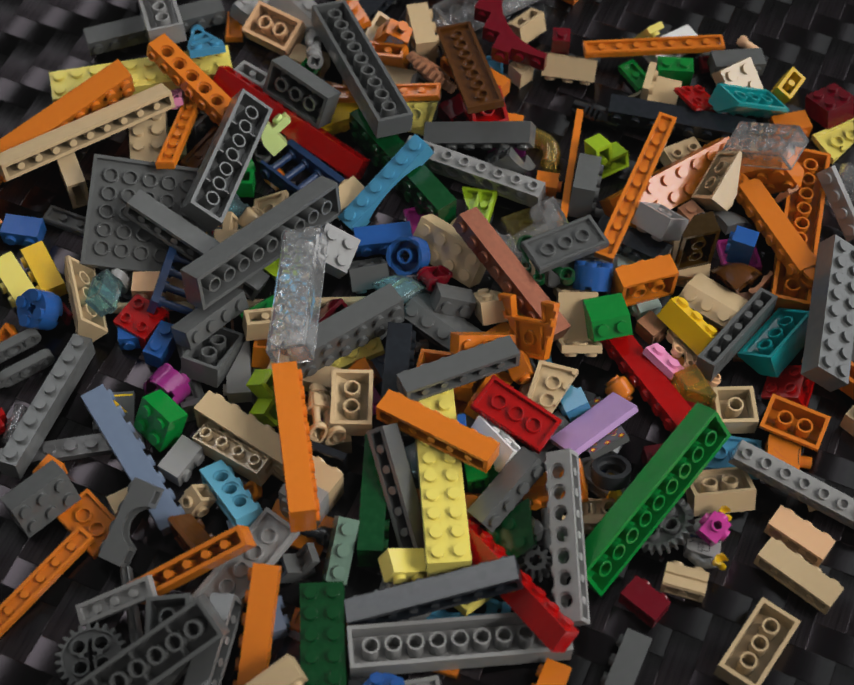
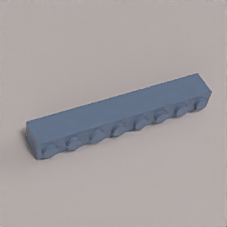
[81,384,186,537]

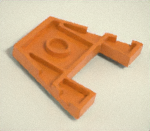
[498,292,560,361]

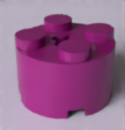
[143,363,191,405]

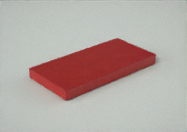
[470,375,562,454]

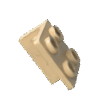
[640,61,682,105]

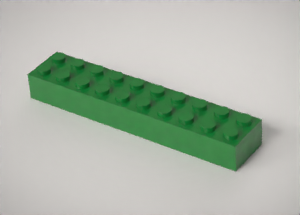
[584,402,731,596]

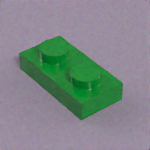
[618,59,646,92]

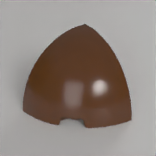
[710,262,763,294]

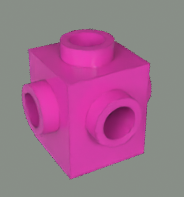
[695,511,732,546]

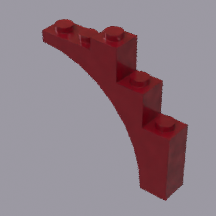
[474,0,548,71]

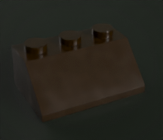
[674,211,721,270]

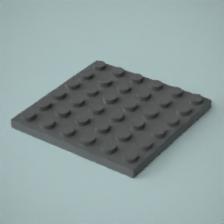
[80,154,204,272]

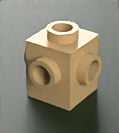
[179,484,217,517]

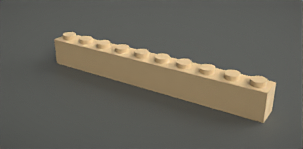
[0,83,175,181]

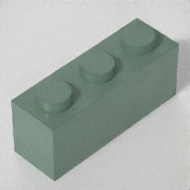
[321,516,360,585]

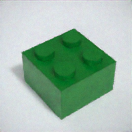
[133,389,188,452]

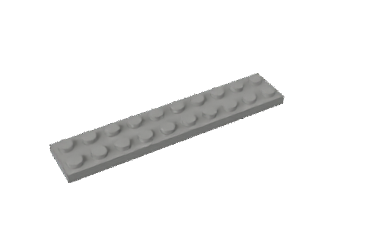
[155,507,300,685]

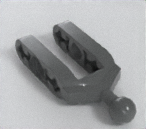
[0,328,55,389]

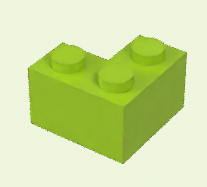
[584,133,629,179]
[246,369,278,426]

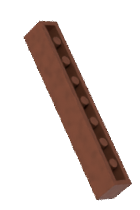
[452,207,571,342]

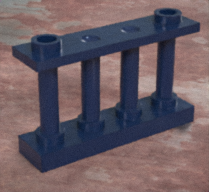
[260,139,345,197]
[147,246,197,315]

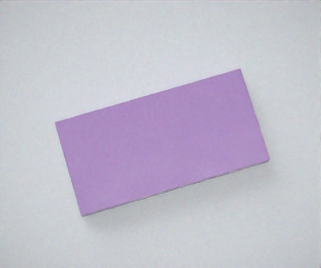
[550,392,639,455]

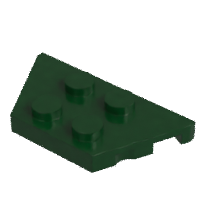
[484,498,537,560]

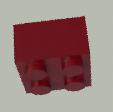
[805,83,854,130]

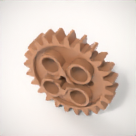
[406,50,457,94]

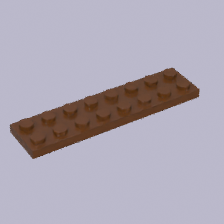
[436,21,505,114]

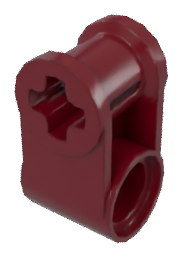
[416,265,453,292]

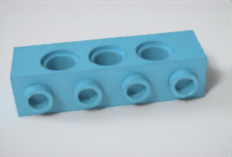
[199,459,263,527]

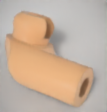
[737,36,759,49]

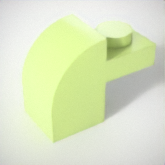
[261,112,291,156]

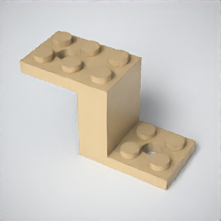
[552,285,602,357]

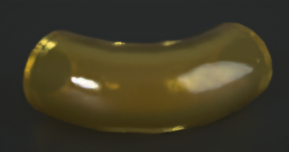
[534,128,561,172]

